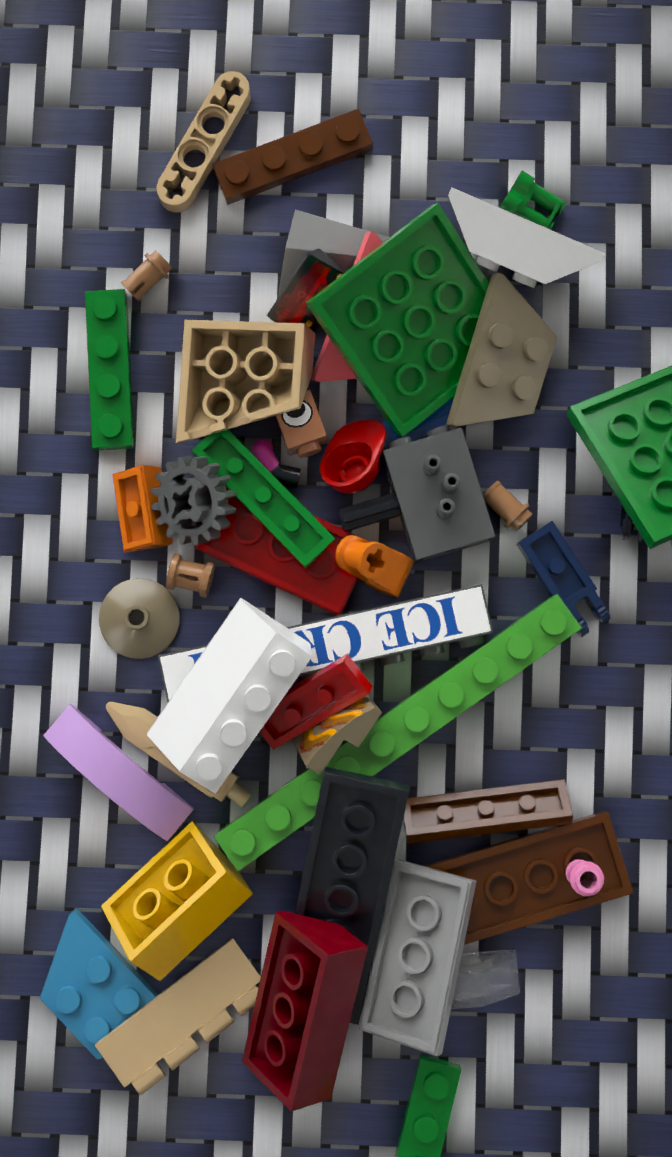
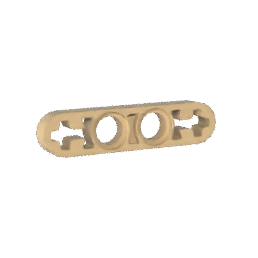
[156,71,251,213]

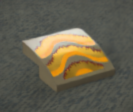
[292,695,382,775]

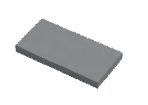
[359,860,477,1056]

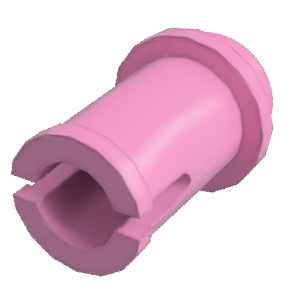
[566,859,604,896]

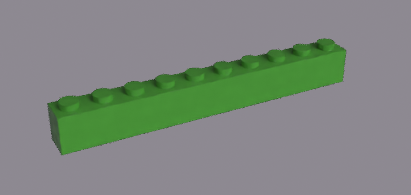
[214,594,582,872]

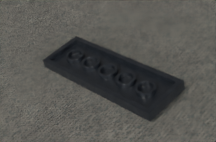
[295,767,410,1025]

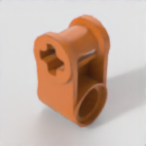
[335,535,415,598]

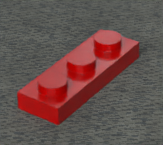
[259,654,373,750]

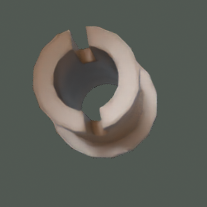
[121,250,172,302]
[483,480,533,532]

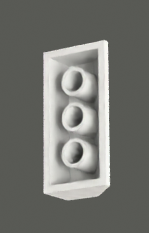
[147,598,312,794]

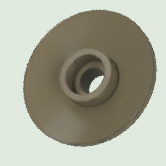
[99,578,180,659]

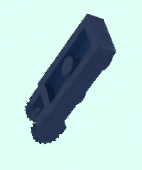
[516,521,611,637]

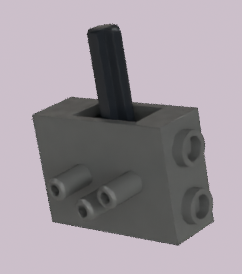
[339,425,495,564]

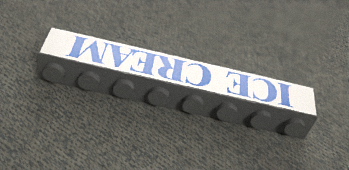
[158,584,493,703]

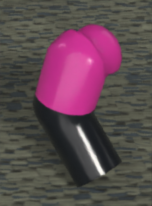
[250,439,301,488]

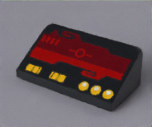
[267,249,346,330]

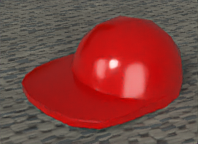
[320,420,387,494]

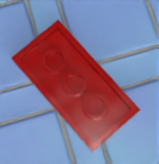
[194,488,370,616]

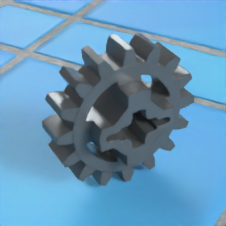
[151,456,236,546]

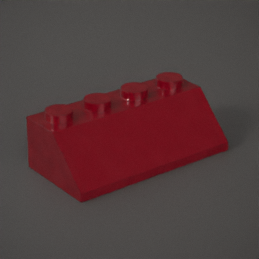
[242,910,368,1112]

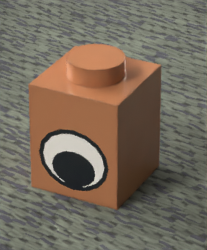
[275,390,327,458]

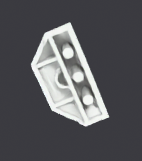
[448,187,605,288]

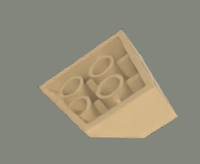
[176,320,315,444]

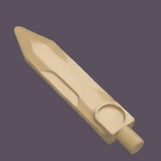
[106,702,252,808]

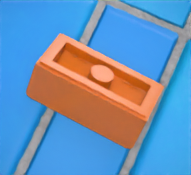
[112,465,173,553]

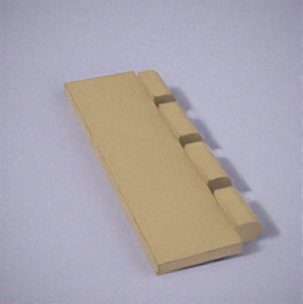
[95,938,261,1095]

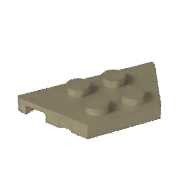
[446,273,557,427]

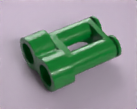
[499,170,566,230]

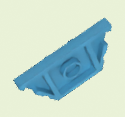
[40,908,159,1060]

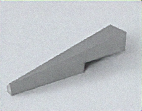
[278,209,488,297]

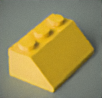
[101,821,253,981]

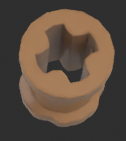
[166,554,215,598]

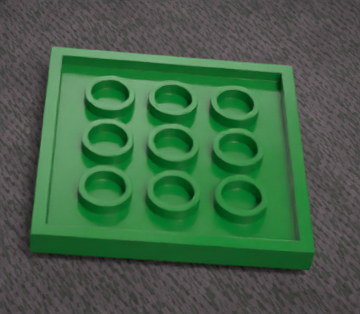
[306,203,489,437]
[566,365,672,549]

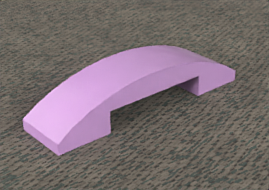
[43,704,194,841]

